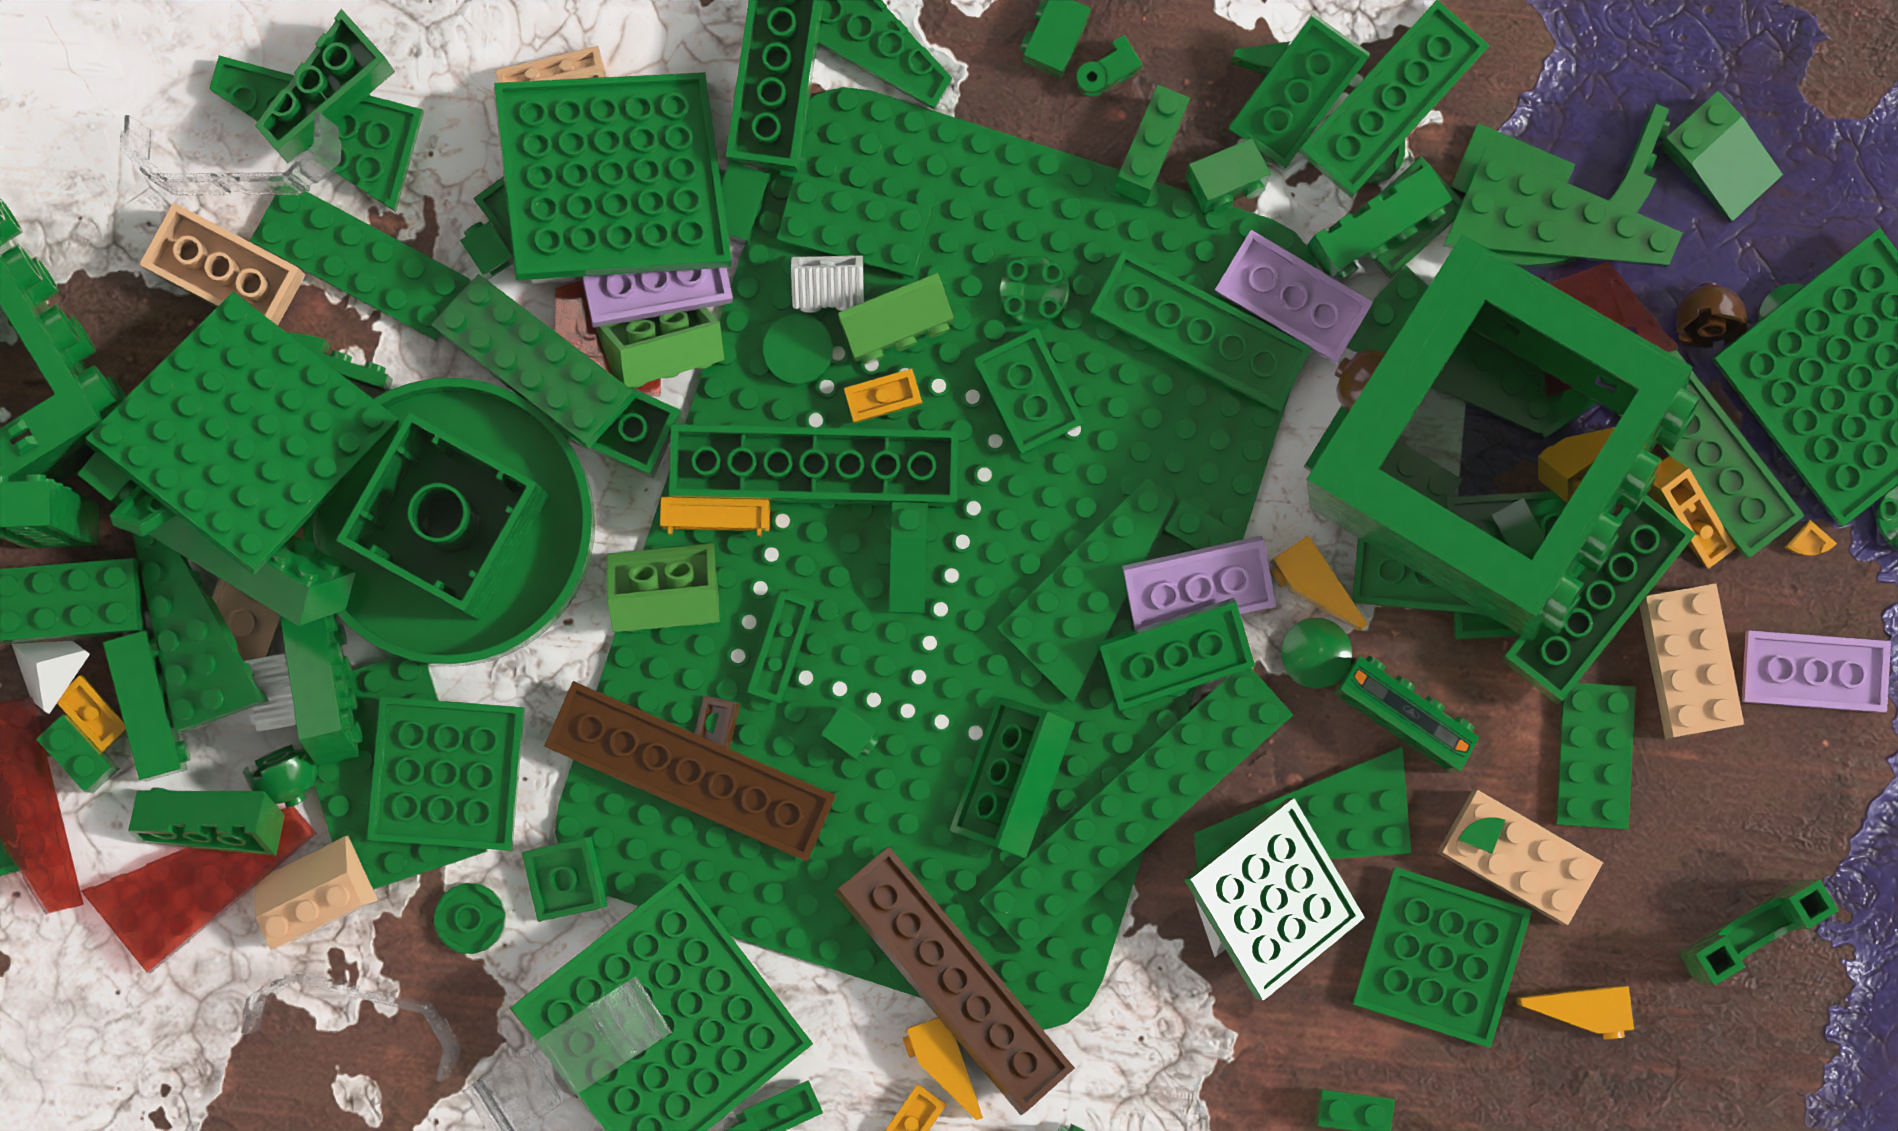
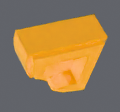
[1785,520,1837,556]

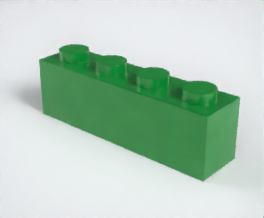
[103,631,191,782]

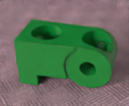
[1077,35,1143,97]

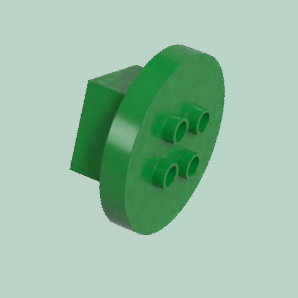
[303,378,595,667]

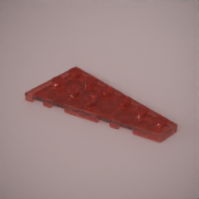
[0,697,84,915]
[81,806,317,974]

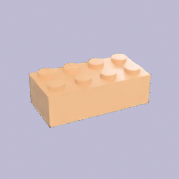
[139,202,305,325]
[1639,584,1744,739]
[1437,790,1603,925]

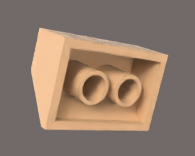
[255,835,378,950]

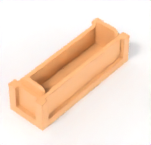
[495,46,606,83]

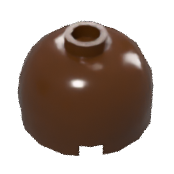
[1676,282,1747,348]
[1334,349,1386,412]

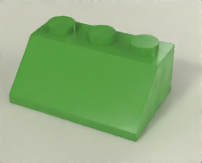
[838,273,954,364]
[595,307,724,388]
[607,544,720,632]

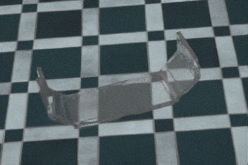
[120,113,341,196]
[241,971,461,1082]
[462,977,672,1131]

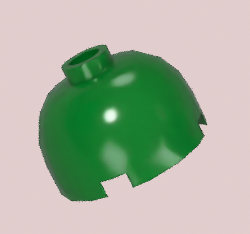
[243,744,318,808]

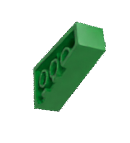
[255,8,395,164]
[1307,164,1453,280]
[128,787,285,856]

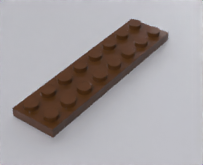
[544,681,836,862]
[834,847,1075,1116]

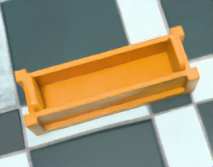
[660,497,770,538]

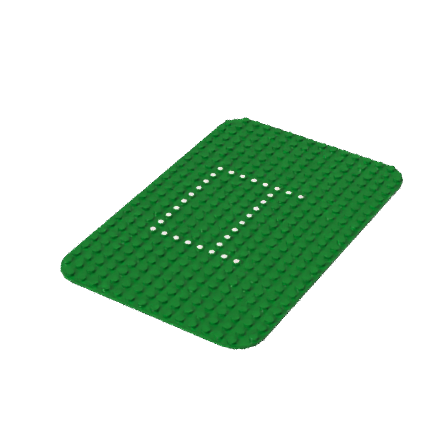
[555,87,1317,1030]

